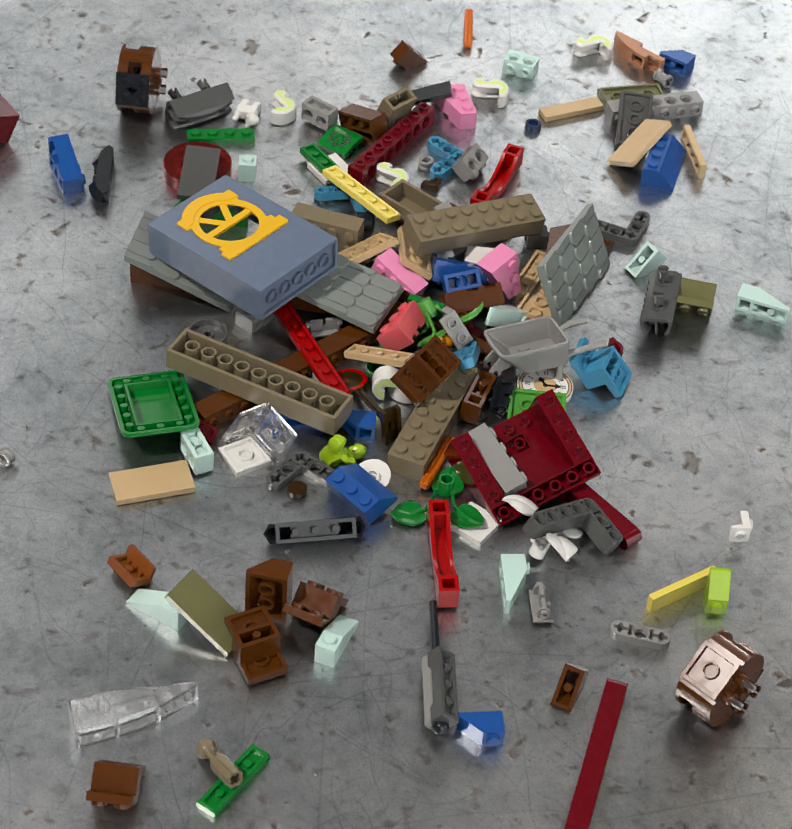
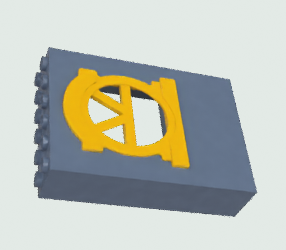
[148,175,338,320]

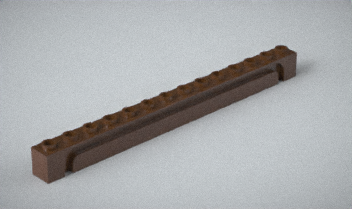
[194,300,402,428]

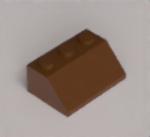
[245,558,293,622]

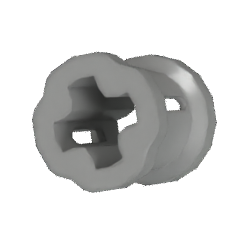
[652,69,674,89]

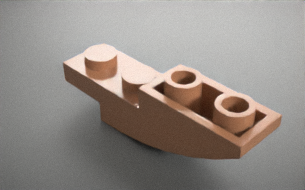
[614,31,665,72]

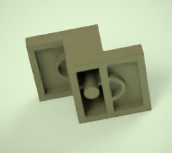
[676,277,717,317]

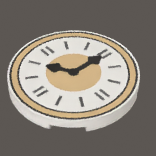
[517,368,573,402]

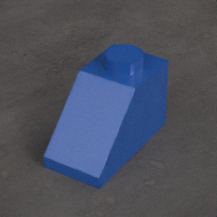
[659,50,696,77]
[457,711,505,747]

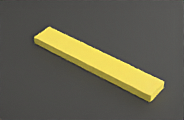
[322,165,401,224]

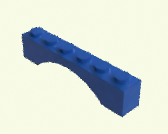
[259,406,376,441]

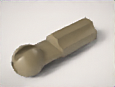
[196,738,243,788]

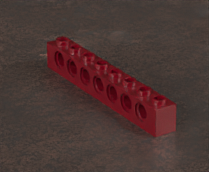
[348,102,435,186]

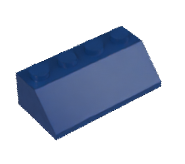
[640,132,687,192]

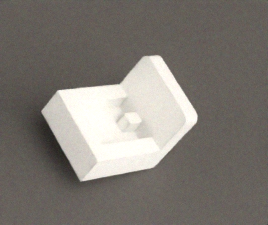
[728,511,753,542]

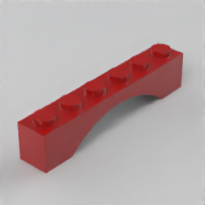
[470,143,524,204]
[426,499,460,608]

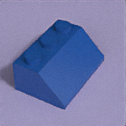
[325,464,398,525]

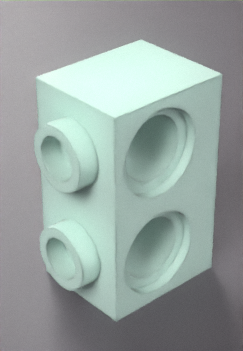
[502,49,540,80]
[180,427,214,475]

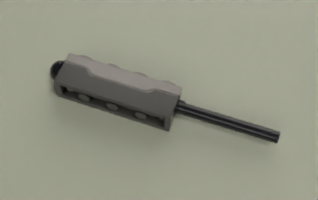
[422,600,459,736]

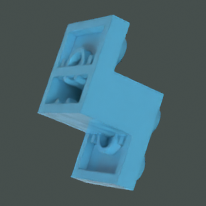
[569,337,632,398]

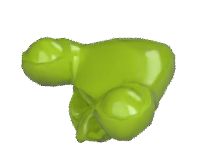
[319,434,367,469]

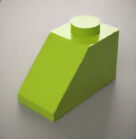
[704,567,731,615]

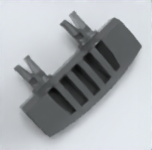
[165,78,235,129]
[639,265,682,336]

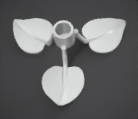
[502,495,583,562]

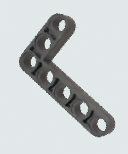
[522,498,623,555]

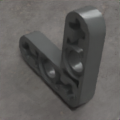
[598,211,650,247]
[266,451,335,492]

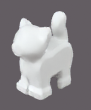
[232,98,262,128]

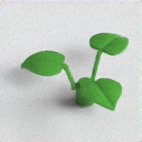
[412,297,484,348]

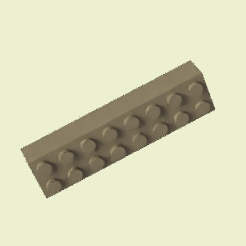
[402,193,546,256]
[387,366,479,481]

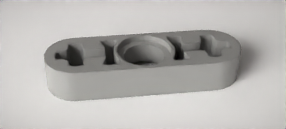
[610,620,671,651]

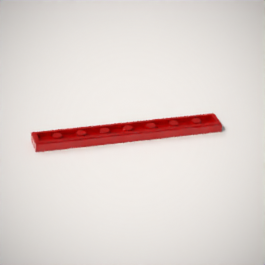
[273,302,351,395]

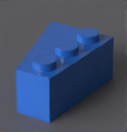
[48,134,86,195]
[431,253,487,286]

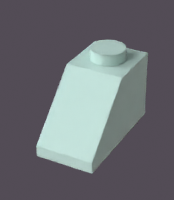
[238,154,257,182]
[625,241,668,279]

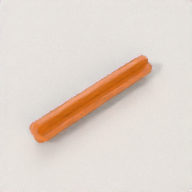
[464,8,473,49]
[419,435,455,490]

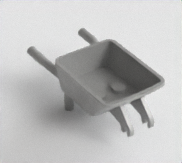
[483,316,607,380]

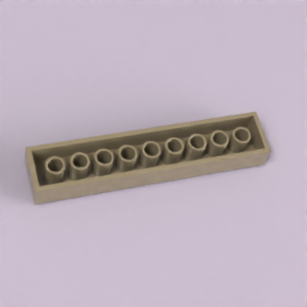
[166,328,353,436]

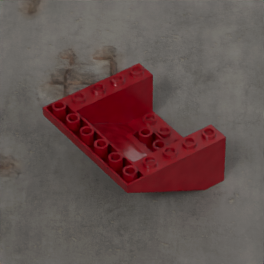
[444,389,601,528]

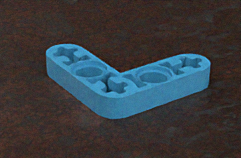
[428,136,463,180]
[314,186,369,212]
[450,341,480,370]

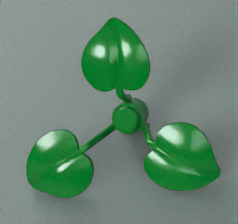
[391,466,484,529]

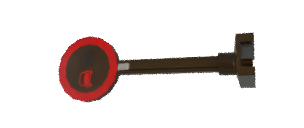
[337,369,402,445]

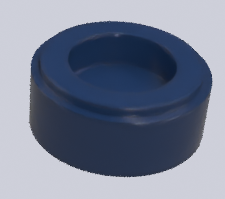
[525,118,542,133]

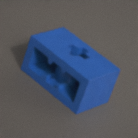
[441,268,482,294]

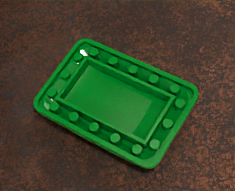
[108,370,200,438]

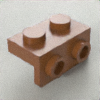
[107,544,156,588]

